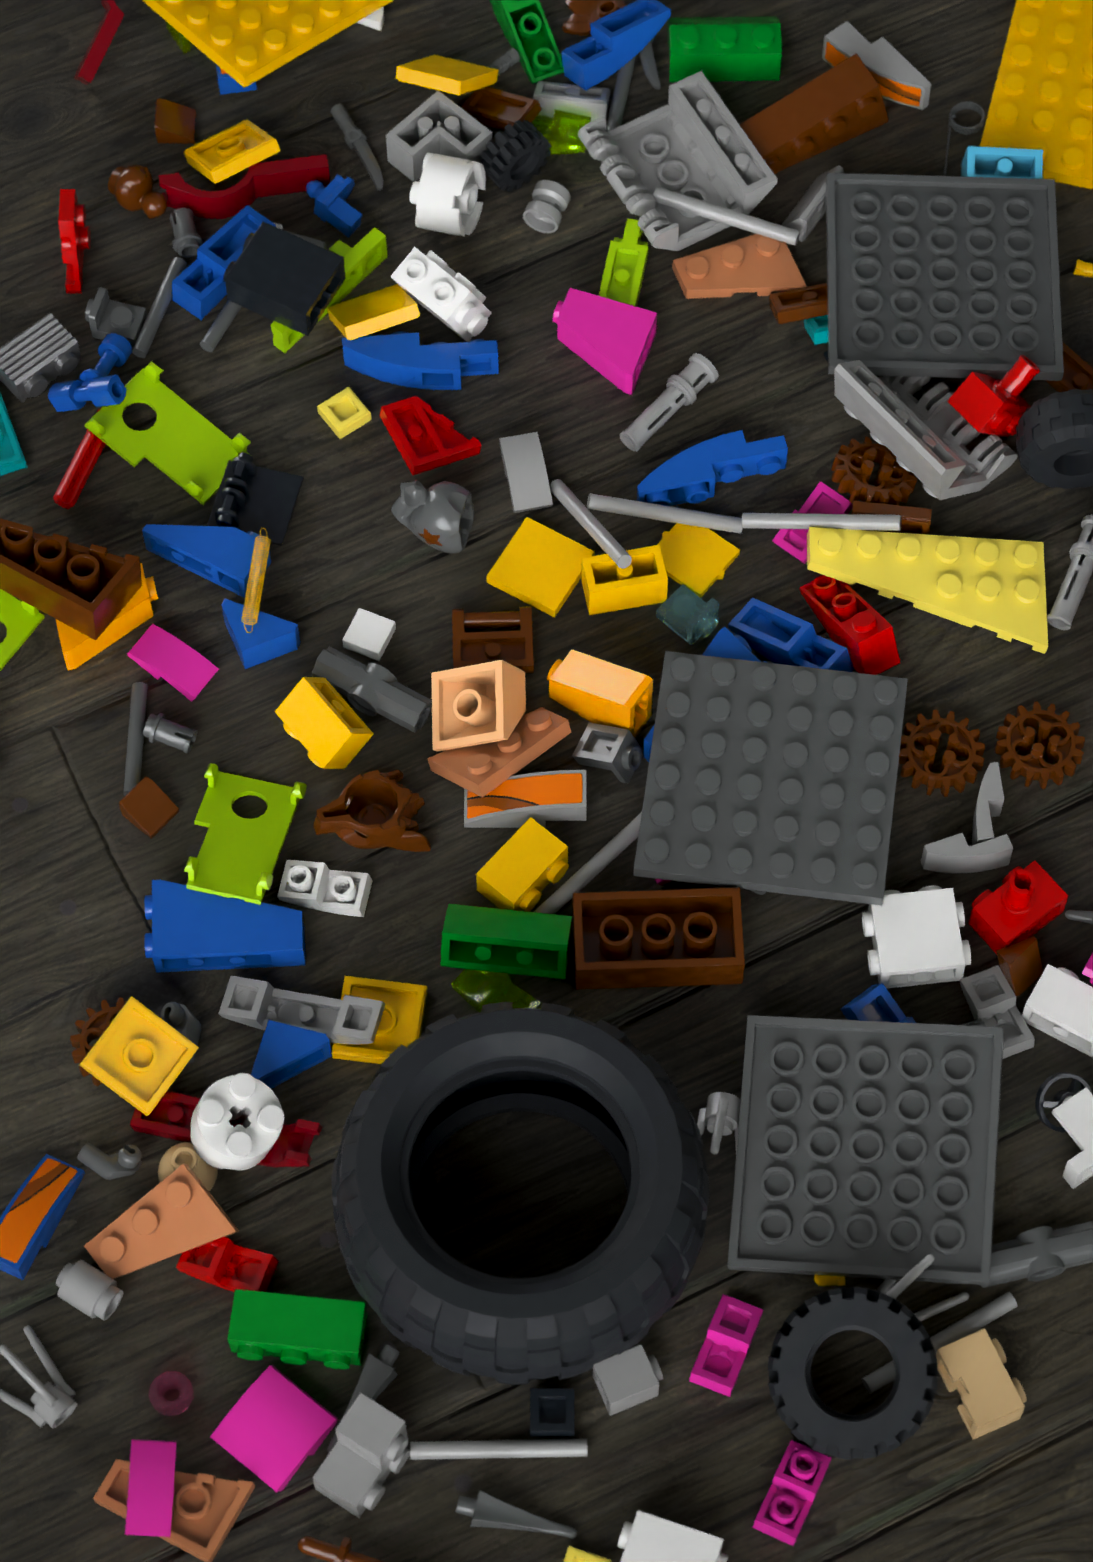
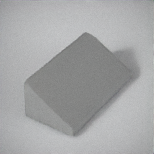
[533,81,611,127]
[782,165,844,242]

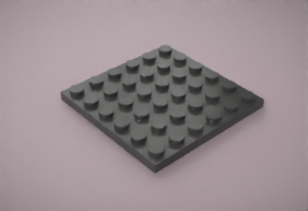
[826,173,1064,381]
[634,651,908,906]
[728,1015,1004,1286]

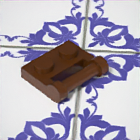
[452,606,534,673]

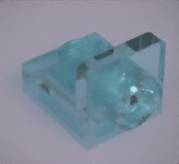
[656,584,719,645]

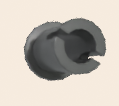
[169,208,203,258]
[143,713,198,754]

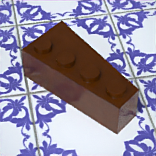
[740,53,889,174]
[0,518,142,640]

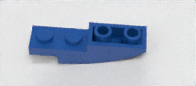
[342,331,499,390]
[637,430,788,506]

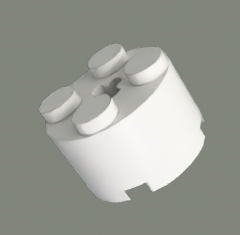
[410,152,486,236]
[190,1073,284,1171]

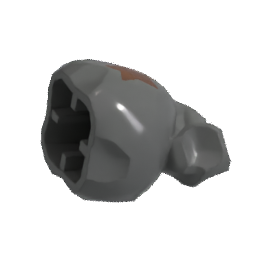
[392,480,474,554]

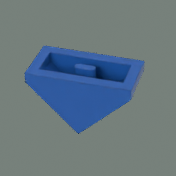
[221,599,301,669]
[251,1020,332,1089]

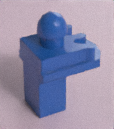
[306,174,362,237]

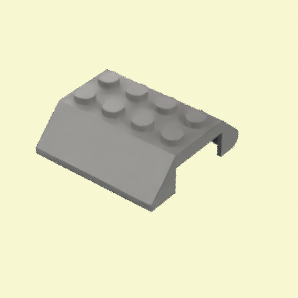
[578,71,778,251]
[834,360,1017,500]

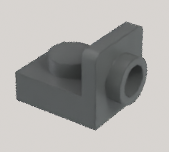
[85,287,147,347]
[572,722,644,784]

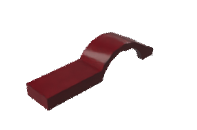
[74,0,124,85]
[158,154,330,219]
[130,1091,322,1167]

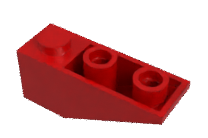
[799,575,900,675]

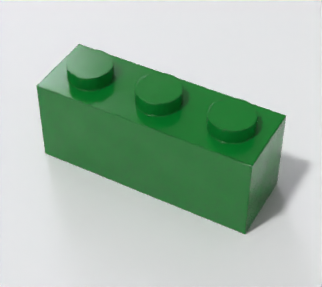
[441,904,572,979]
[227,1289,367,1370]

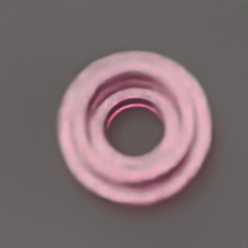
[149,1371,193,1416]

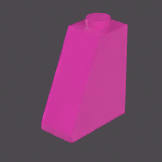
[553,288,657,395]

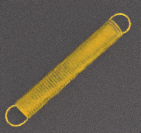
[241,528,271,633]

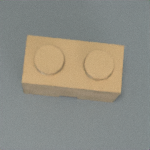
[936,1328,1027,1440]

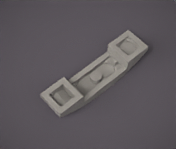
[218,976,385,1044]

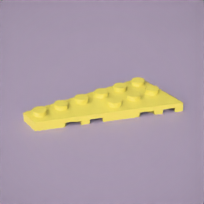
[807,527,1048,654]

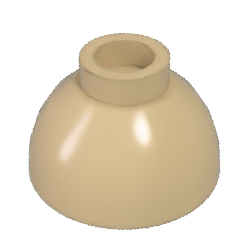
[158,1142,218,1191]

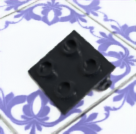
[207,453,304,546]

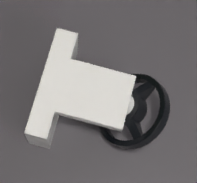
[1035,1072,1093,1189]

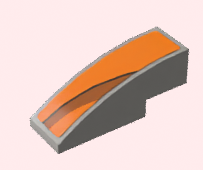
[822,21,931,110]
[464,770,587,828]

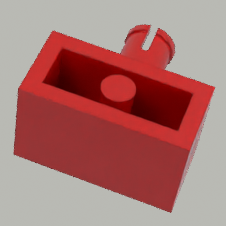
[947,355,1041,437]
[969,860,1068,954]

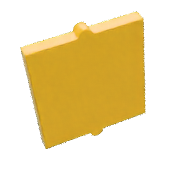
[657,523,740,598]

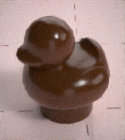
[108,165,167,219]

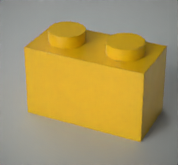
[582,545,668,615]
[275,677,374,769]
[476,817,569,912]

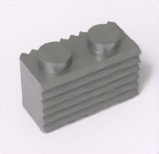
[0,313,82,402]

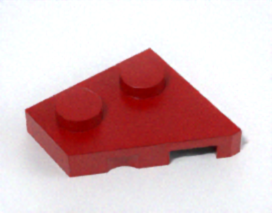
[58,189,91,294]
[379,396,481,475]

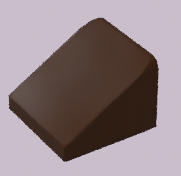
[155,98,196,144]
[119,776,179,839]
[997,936,1043,997]

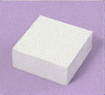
[342,608,396,661]

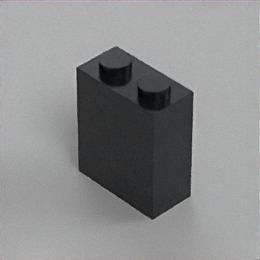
[223,222,346,336]

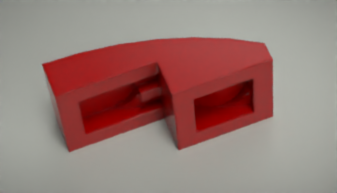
[176,1237,279,1292]

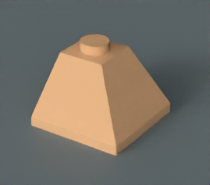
[431,660,526,752]

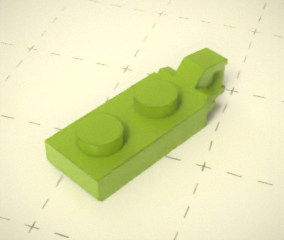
[599,218,648,307]

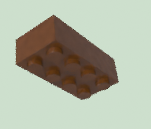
[573,887,745,990]

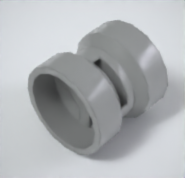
[523,180,570,233]

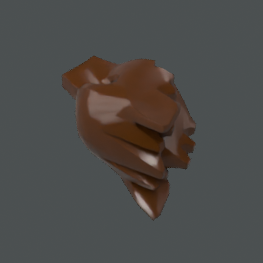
[313,770,431,852]

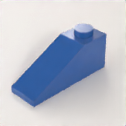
[142,524,271,598]

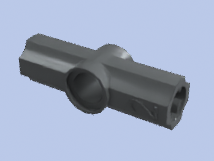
[311,646,432,733]
[981,1221,1093,1288]

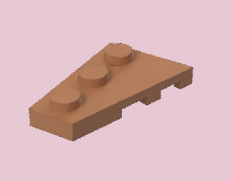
[672,234,807,299]
[427,707,572,798]
[84,1164,239,1279]
[93,1459,255,1562]

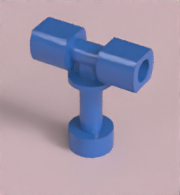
[48,333,132,412]

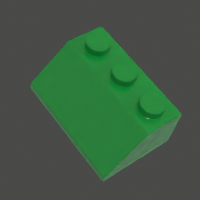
[668,17,782,82]

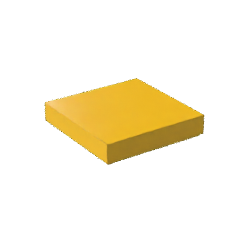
[396,55,498,95]
[184,119,280,184]
[327,284,420,341]
[486,517,595,618]
[332,976,428,1064]
[79,996,199,1116]

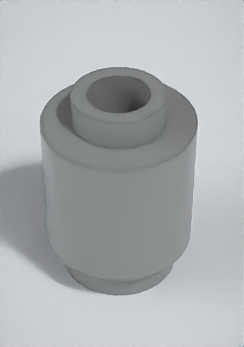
[56,1260,123,1321]

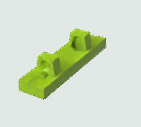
[271,227,388,353]

